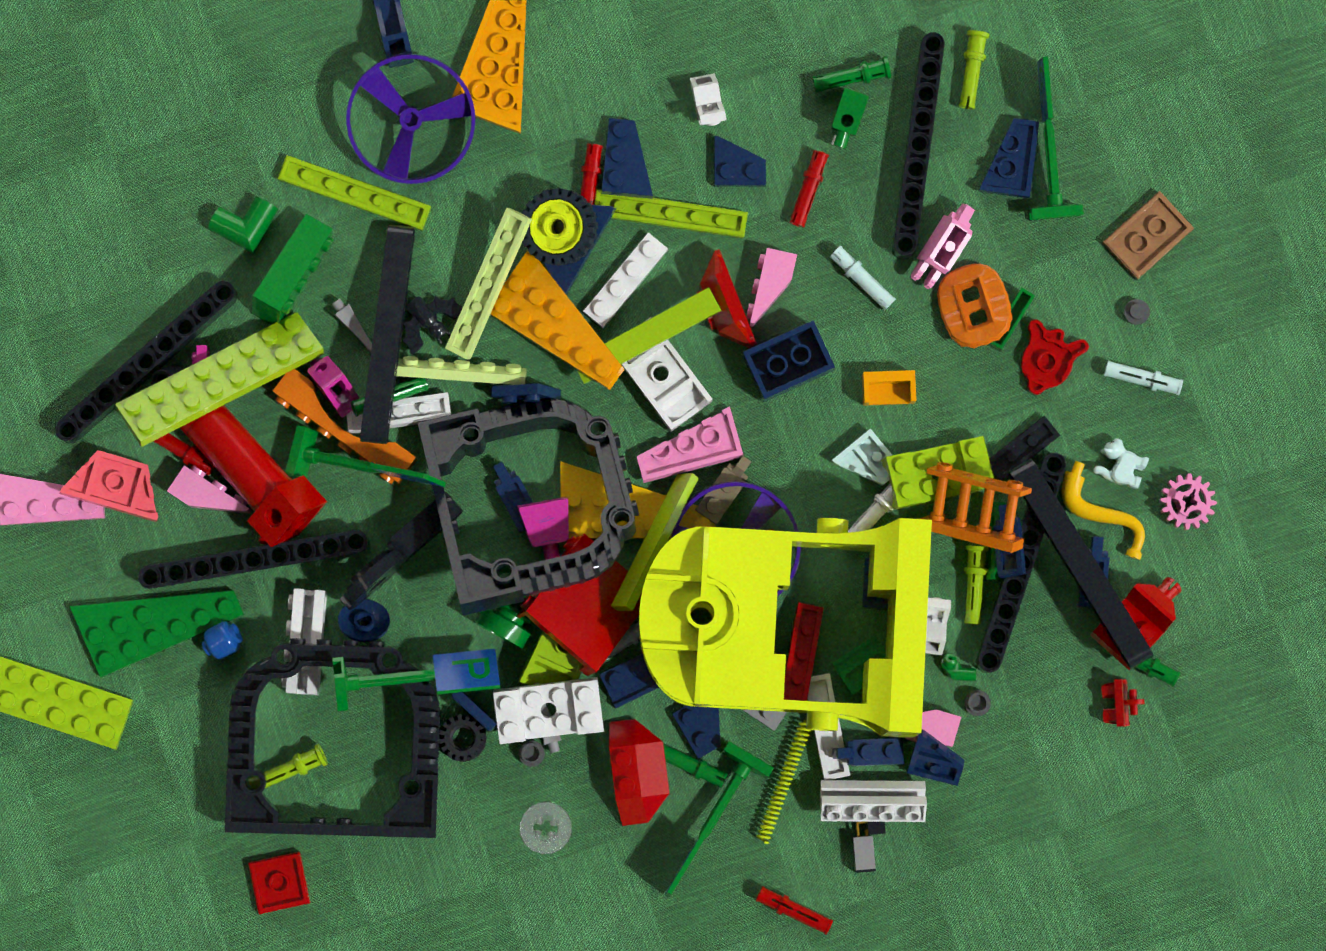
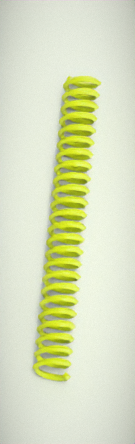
[756,720,811,844]

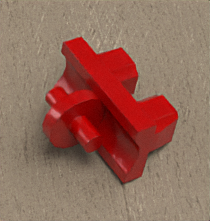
[1101,679,1145,727]

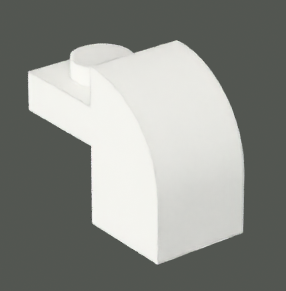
[690,73,726,126]
[925,597,951,655]

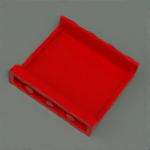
[517,533,642,676]

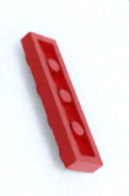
[784,602,824,701]

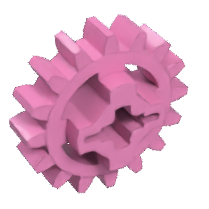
[1159,474,1217,530]

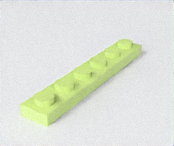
[445,208,532,359]
[397,356,527,385]

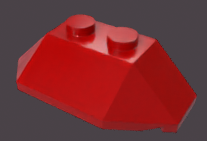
[697,249,757,349]
[609,719,670,826]

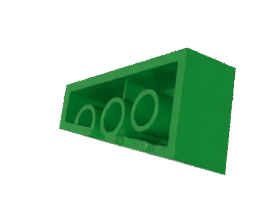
[252,214,334,325]

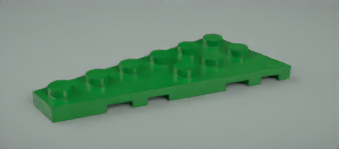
[70,590,245,678]

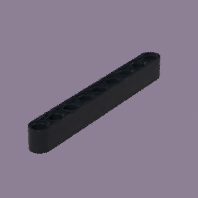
[892,32,945,259]
[360,225,415,444]
[55,281,238,444]
[976,453,1066,673]
[1008,458,1153,669]
[138,530,369,589]

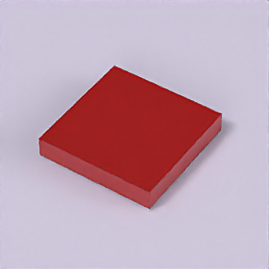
[248,852,311,914]

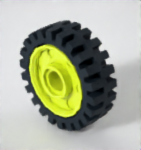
[522,188,598,265]

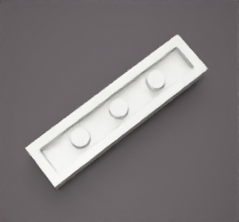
[583,233,668,328]
[347,392,451,434]
[808,673,850,780]

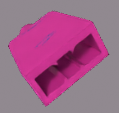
[307,356,360,418]
[517,497,569,560]

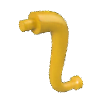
[1061,461,1145,560]

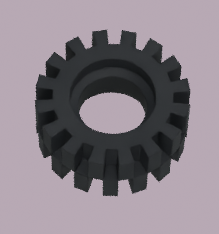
[439,714,487,762]

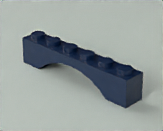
[373,0,414,68]

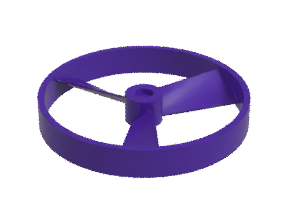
[346,53,475,184]
[671,481,801,597]

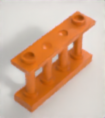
[920,462,1032,553]

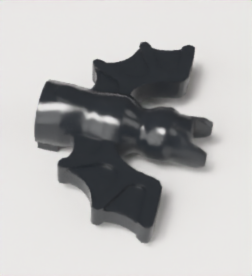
[403,295,463,356]

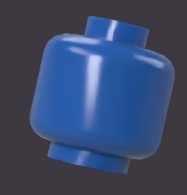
[202,621,243,660]

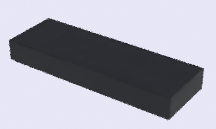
[989,415,1060,481]

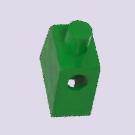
[831,88,869,149]

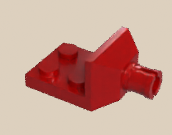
[1090,577,1182,670]

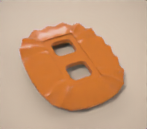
[937,264,1013,349]

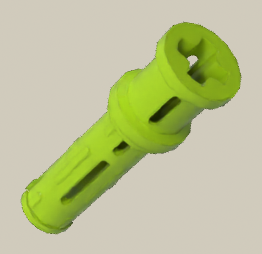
[959,30,990,110]
[964,545,989,624]
[248,743,328,789]

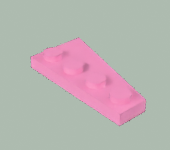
[637,406,743,483]
[0,474,105,526]

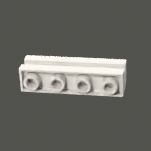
[282,588,327,696]
[820,780,927,822]

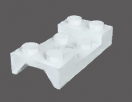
[622,317,713,432]
[493,677,604,744]

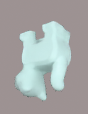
[1093,438,1149,489]

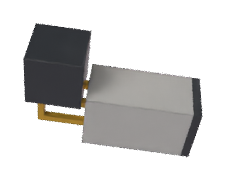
[852,822,886,873]

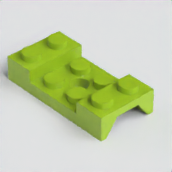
[881,436,994,510]
[519,631,582,685]

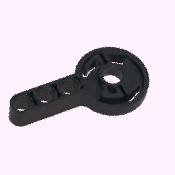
[340,492,463,610]

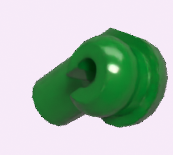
[941,653,976,681]

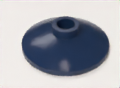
[338,600,390,642]

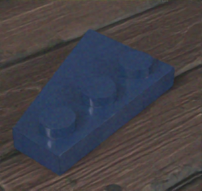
[602,118,653,199]
[978,118,1039,198]

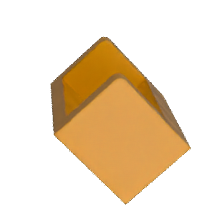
[862,370,916,406]

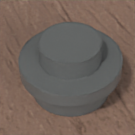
[1124,299,1150,325]
[964,690,991,716]
[519,741,545,767]

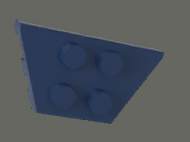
[543,205,616,294]

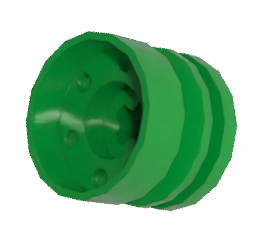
[475,596,536,649]

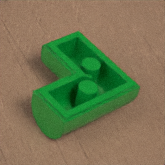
[208,196,278,254]

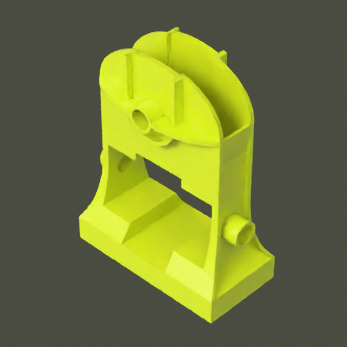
[639,518,932,738]

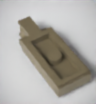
[695,456,751,525]

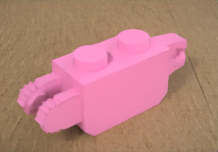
[911,203,975,289]

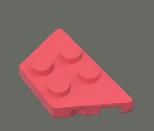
[59,450,158,522]

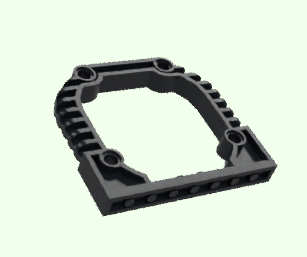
[417,398,639,616]
[225,638,440,838]

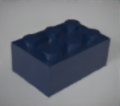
[742,320,835,403]

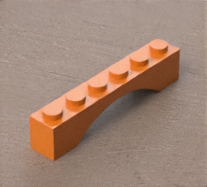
[273,369,418,484]

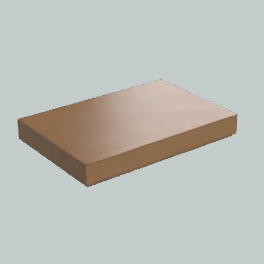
[1102,191,1194,280]

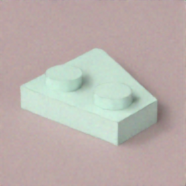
[832,429,892,486]

